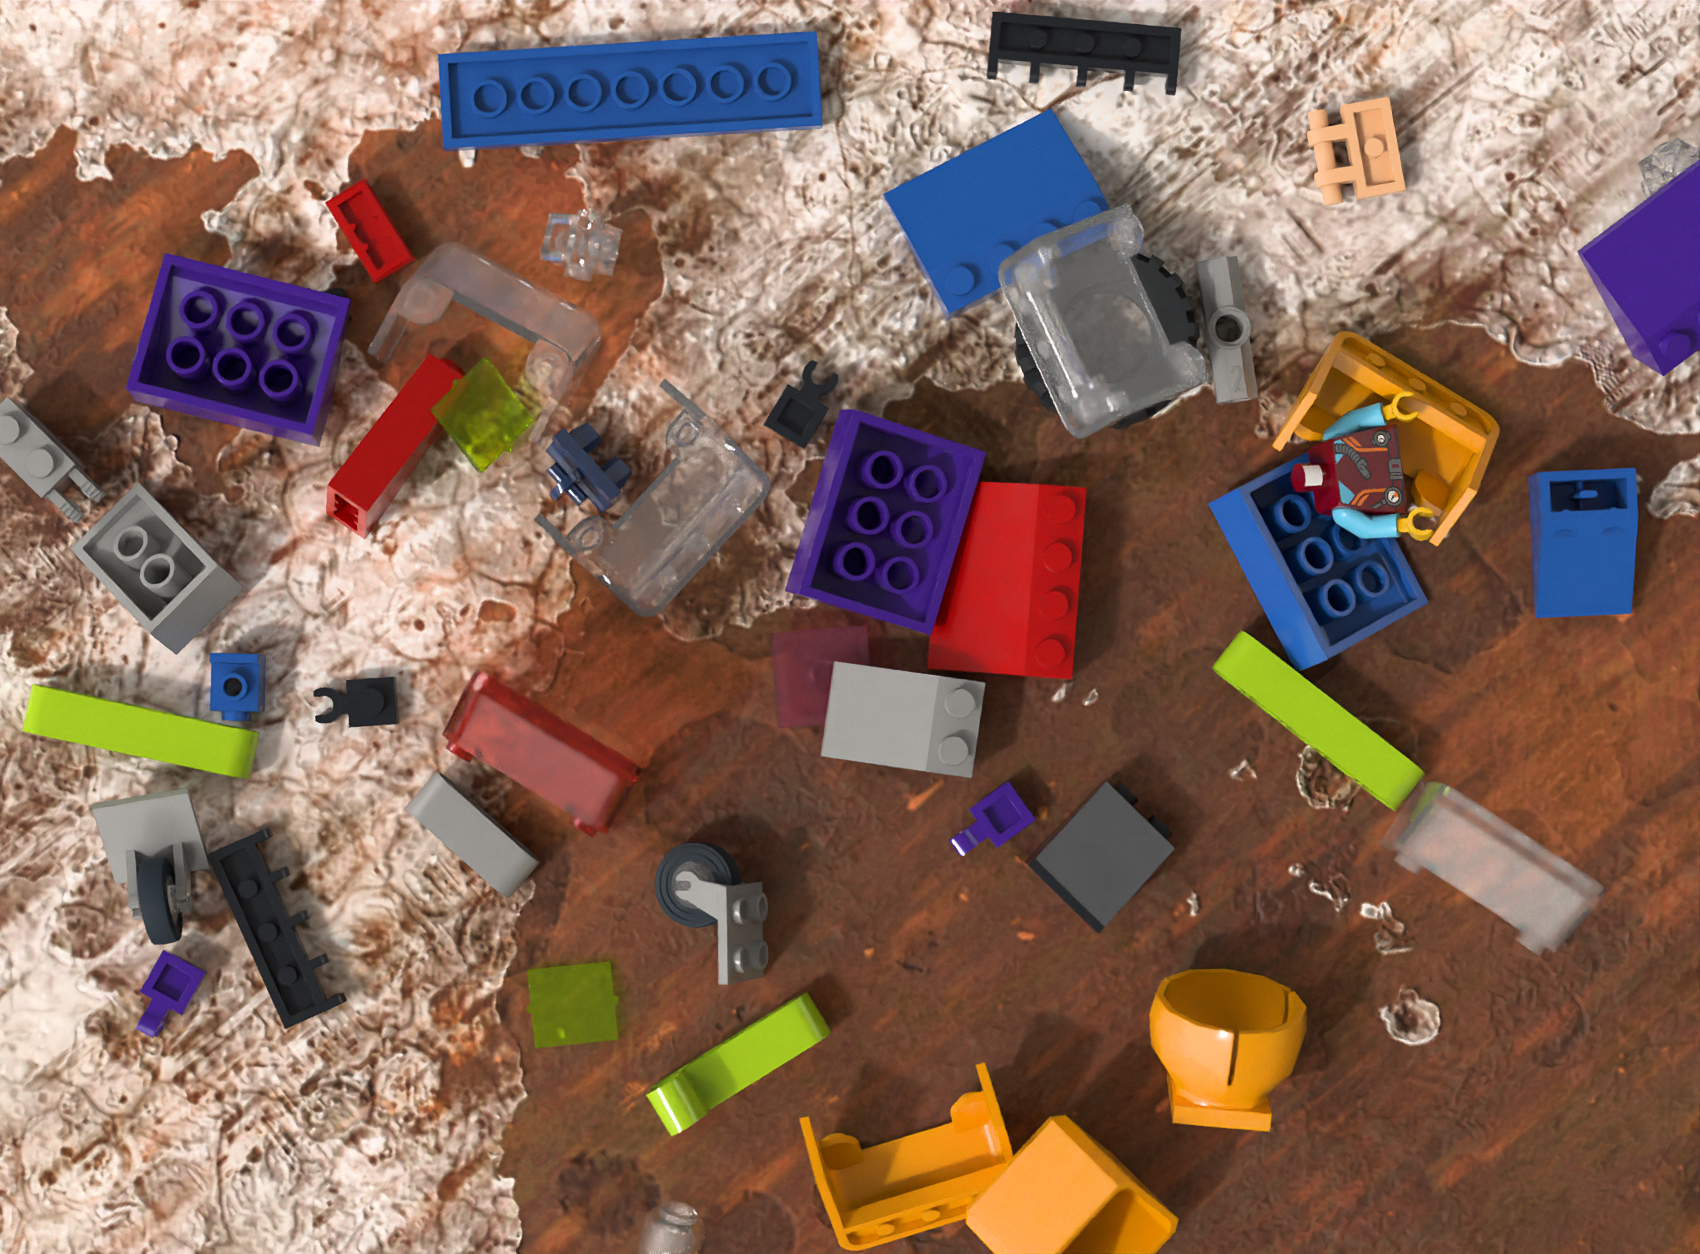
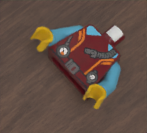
[1291,391,1434,541]

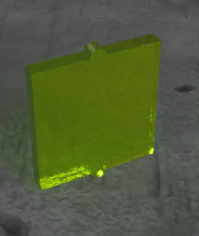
[430,358,534,473]
[526,961,619,1048]

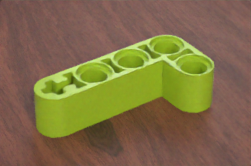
[646,991,832,1136]

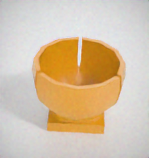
[1149,969,1307,1132]

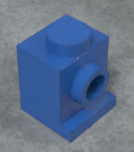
[209,653,266,721]

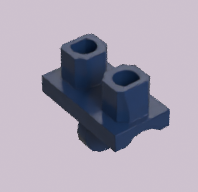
[546,423,632,514]

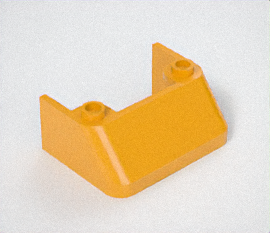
[1272,331,1500,546]
[799,1062,1013,1251]

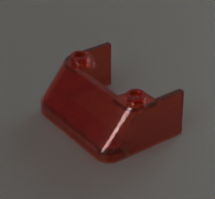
[442,667,651,838]

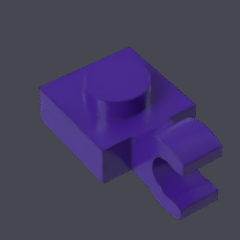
[949,781,1036,856]
[135,950,208,1038]

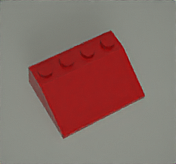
[927,482,1087,680]

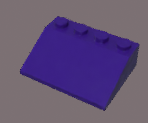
[1577,159,1700,376]
[126,253,352,447]
[785,409,986,635]

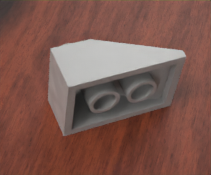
[71,482,244,655]
[820,661,985,778]

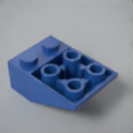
[1528,468,1638,618]

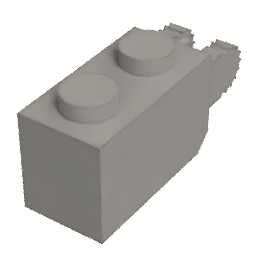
[0,397,106,524]

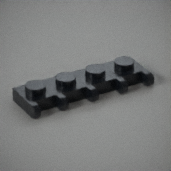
[986,11,1182,96]
[207,827,347,1029]

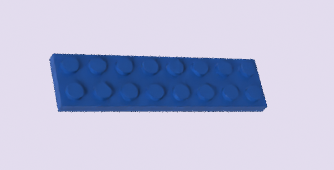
[438,31,823,152]

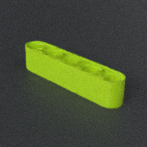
[1211,630,1425,812]
[22,684,260,779]

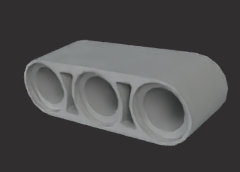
[406,771,540,898]

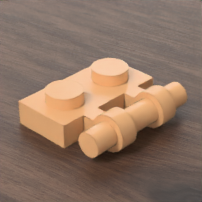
[1306,97,1406,206]

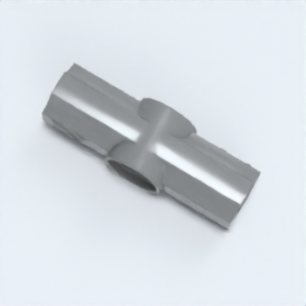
[1196,256,1258,404]

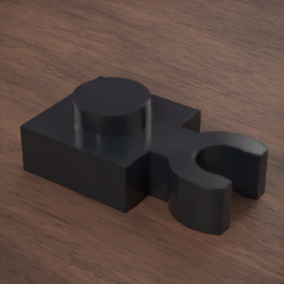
[763,360,838,450]
[313,677,399,728]

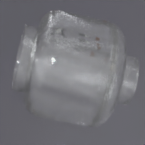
[638,1201,705,1254]

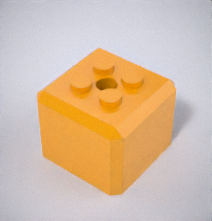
[966,1115,1179,1254]

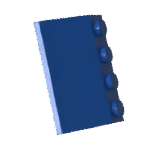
[883,108,1119,321]
[1208,451,1429,672]

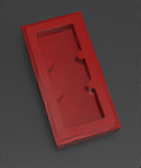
[325,178,417,285]

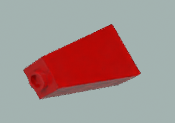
[326,353,469,540]

